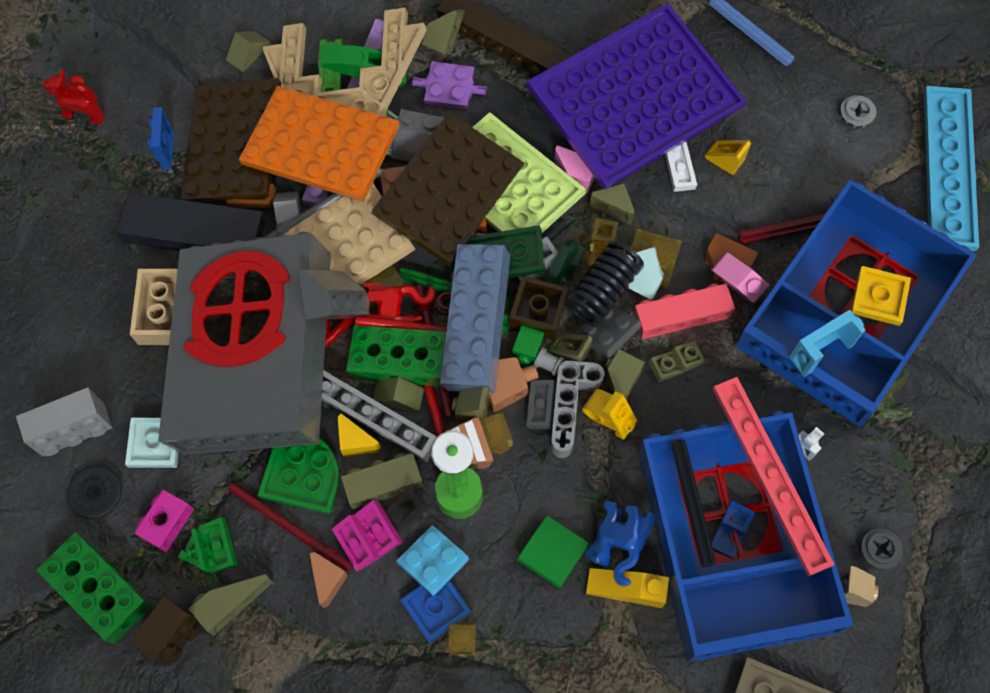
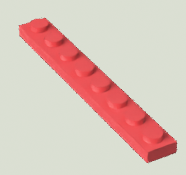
[713,377,835,577]

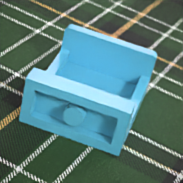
[789,310,865,377]

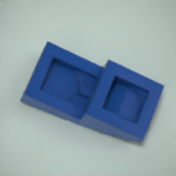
[711,501,755,559]

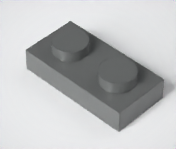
[526,380,557,429]

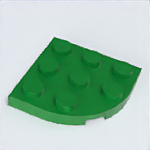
[258,439,340,515]

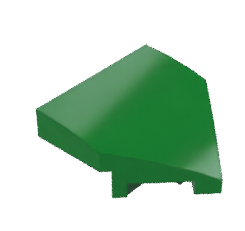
[178,517,238,574]

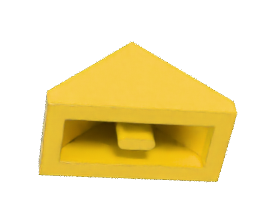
[705,140,751,175]
[338,413,381,457]

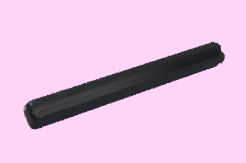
[671,439,716,567]

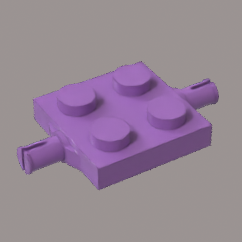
[412,61,487,110]

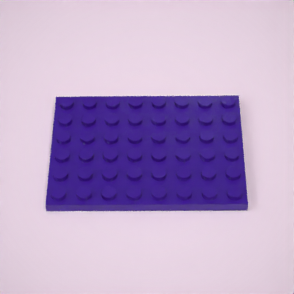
[526,3,747,190]

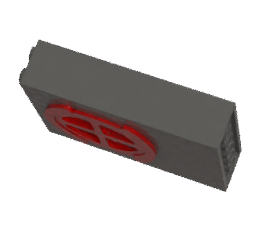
[158,232,331,455]

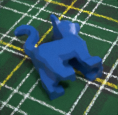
[585,501,656,586]

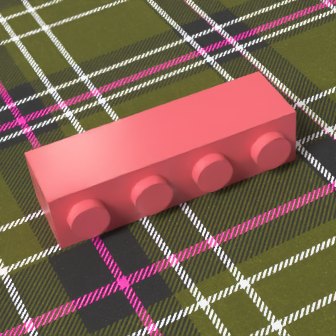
[633,284,735,340]

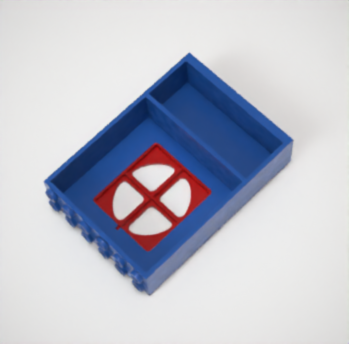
[736,179,977,427]
[638,411,854,662]

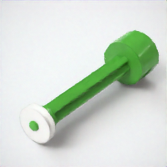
[431,431,483,519]

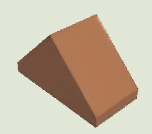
[310,552,348,608]

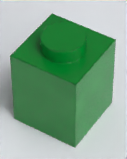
[512,325,544,366]

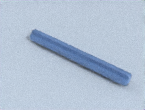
[709,0,794,66]

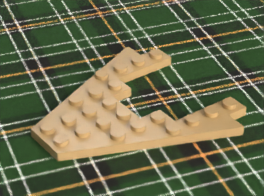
[263,8,427,116]

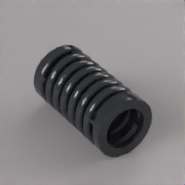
[564,240,644,327]

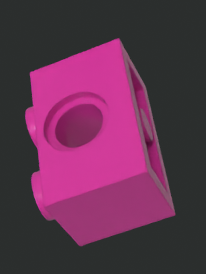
[134,490,194,553]

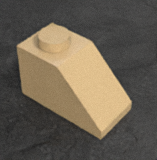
[839,566,878,607]

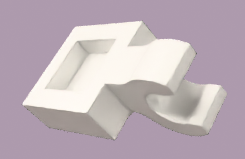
[799,427,824,461]

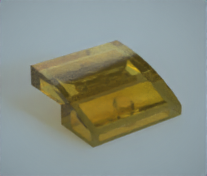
[631,229,682,288]

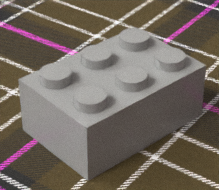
[16,387,112,457]

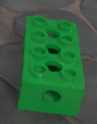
[346,325,446,387]
[36,532,152,644]

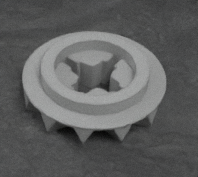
[840,95,876,128]

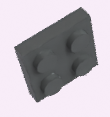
[574,306,642,358]

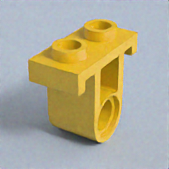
[582,389,637,439]

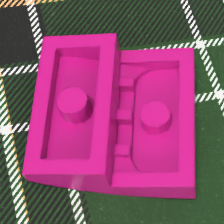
[332,500,403,572]

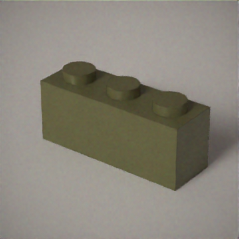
[341,453,423,510]

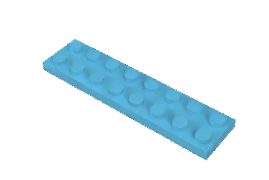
[924,86,979,251]

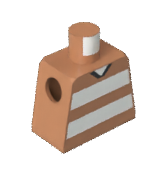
[430,417,493,469]

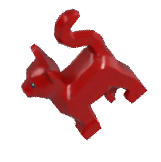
[42,69,105,125]
[363,283,435,323]

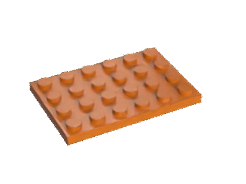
[239,86,400,202]

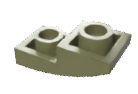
[648,341,705,383]

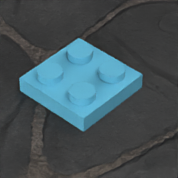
[397,525,469,596]

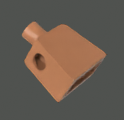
[489,357,538,412]

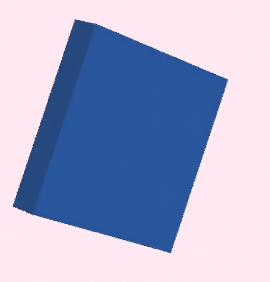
[400,580,472,644]

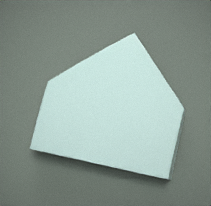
[616,247,664,299]

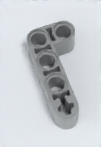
[551,361,604,458]

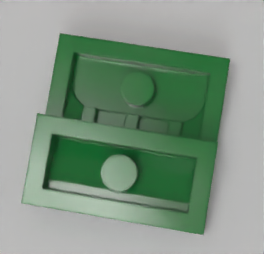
[517,516,590,589]

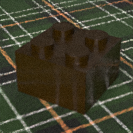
[509,276,568,341]
[130,597,200,666]

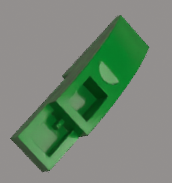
[318,44,407,87]

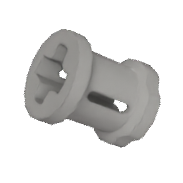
[534,348,565,377]

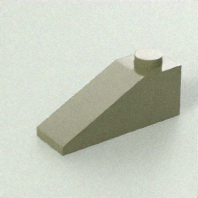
[189,574,273,636]

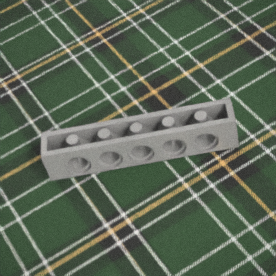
[322,370,437,462]

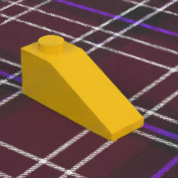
[586,568,669,608]

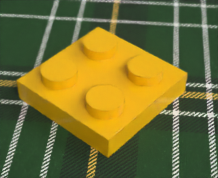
[851,266,911,326]

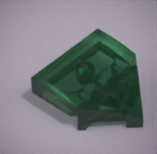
[545,240,586,285]

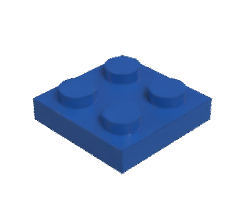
[148,107,174,170]

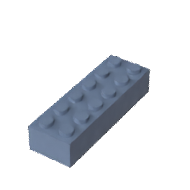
[440,244,510,393]

